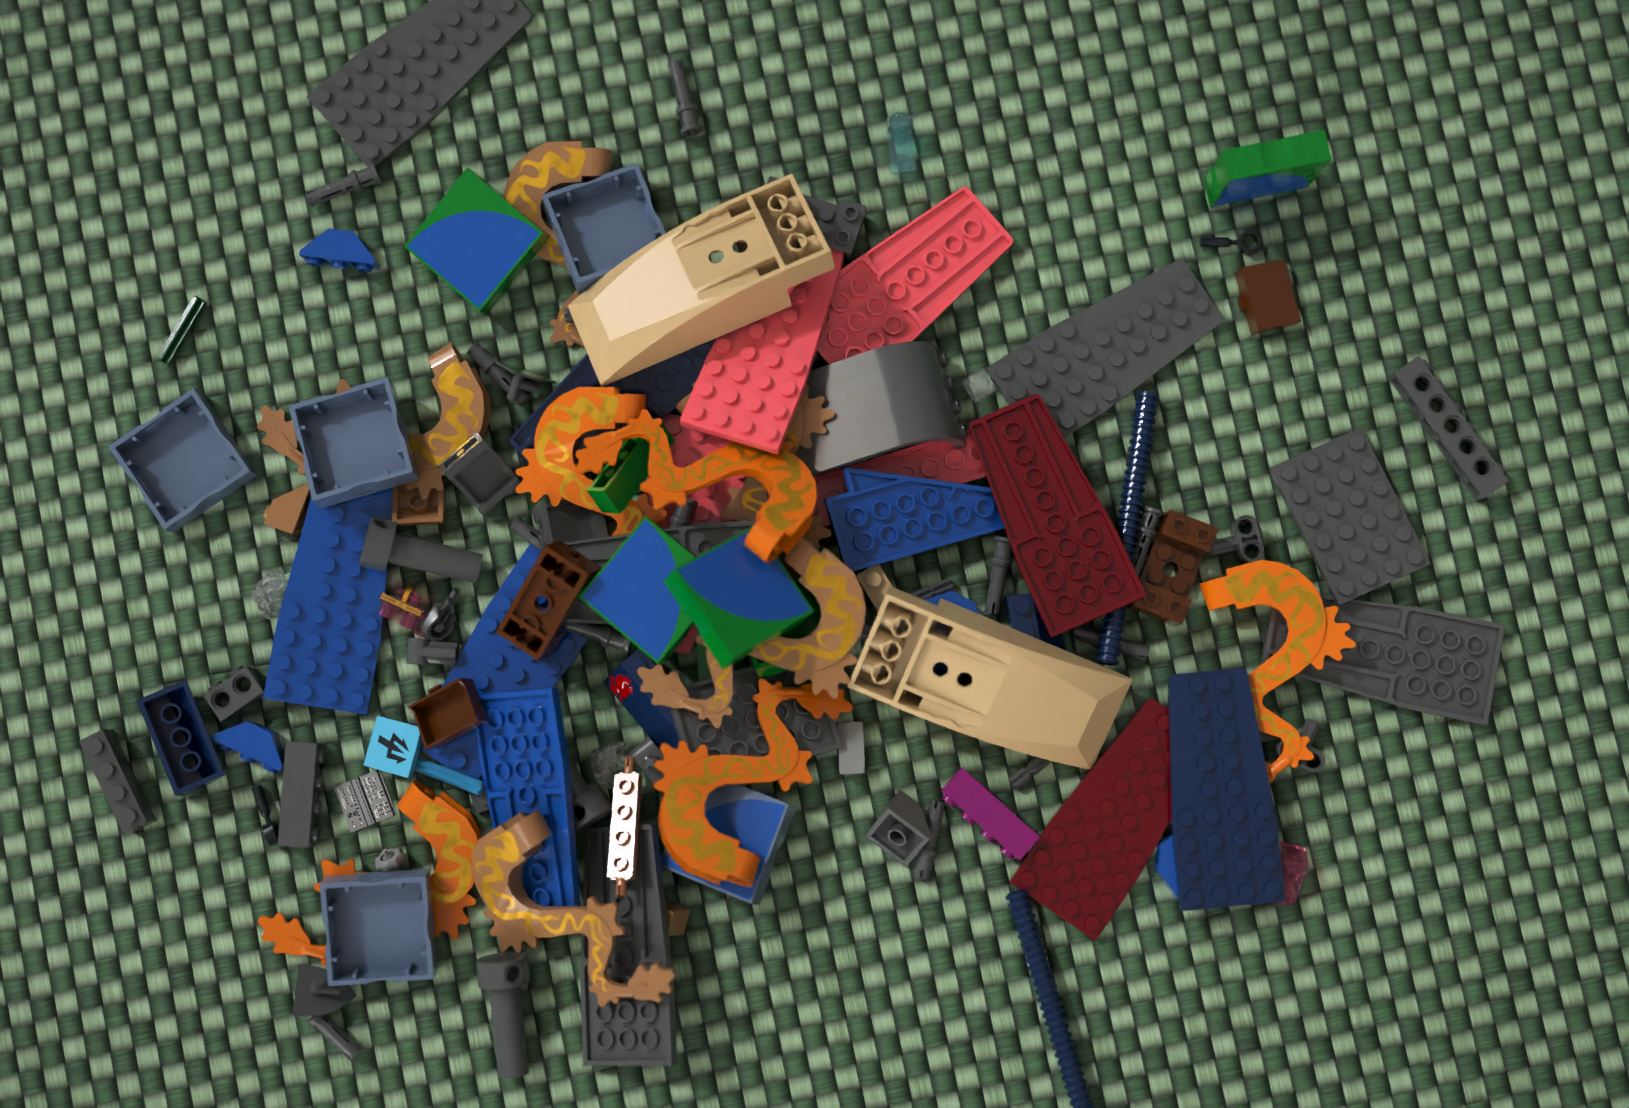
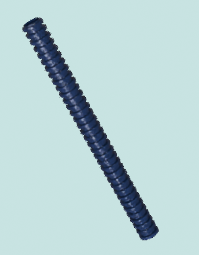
[1096,391,1159,666]
[1005,890,1095,1108]

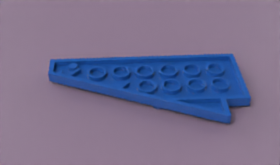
[824,467,1004,572]

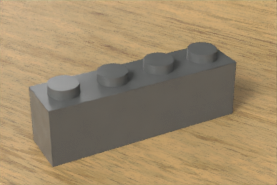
[79,729,156,834]
[278,742,326,848]

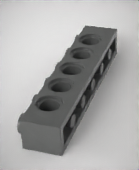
[1387,356,1509,501]

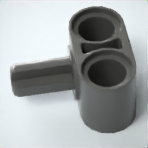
[1210,515,1264,564]
[1273,718,1325,772]
[629,736,664,783]

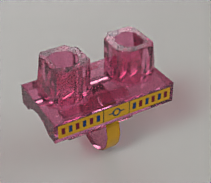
[378,585,427,631]

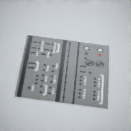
[334,770,396,833]

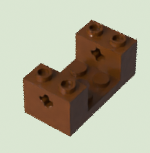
[1128,509,1219,627]
[496,540,602,661]

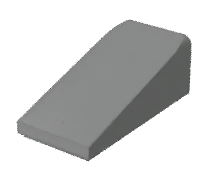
[837,722,865,774]

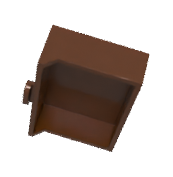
[1235,259,1301,336]
[408,678,488,749]

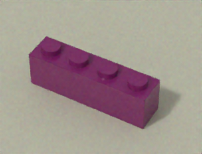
[940,767,1040,861]

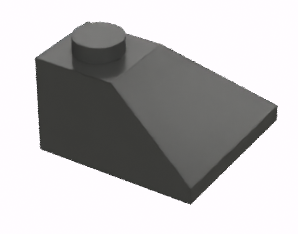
[865,790,931,867]

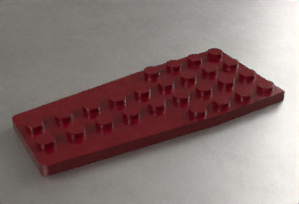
[969,394,1147,638]
[1009,699,1171,941]

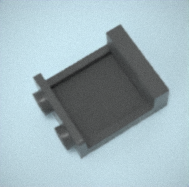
[438,432,521,515]
[533,500,608,550]

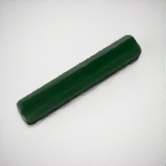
[157,296,206,365]

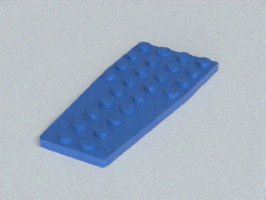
[263,488,393,715]
[420,544,599,780]
[475,687,581,906]

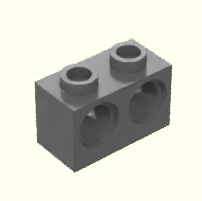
[203,666,265,722]

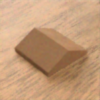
[392,477,446,526]

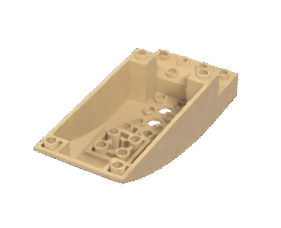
[568,174,835,387]
[847,586,1133,770]

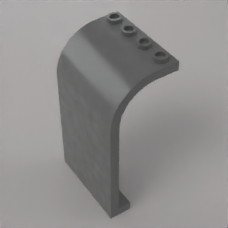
[796,341,968,477]

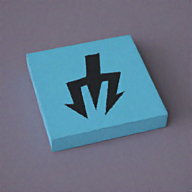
[363,716,422,779]

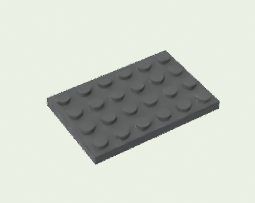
[1269,427,1431,607]
[670,665,843,757]

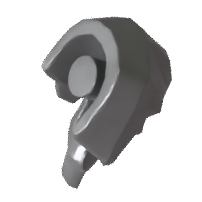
[421,588,458,641]

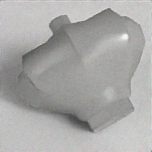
[374,848,405,872]

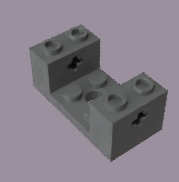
[767,176,867,263]

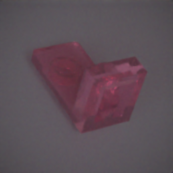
[1274,842,1308,907]

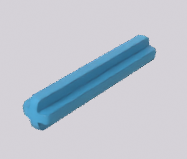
[415,758,485,795]

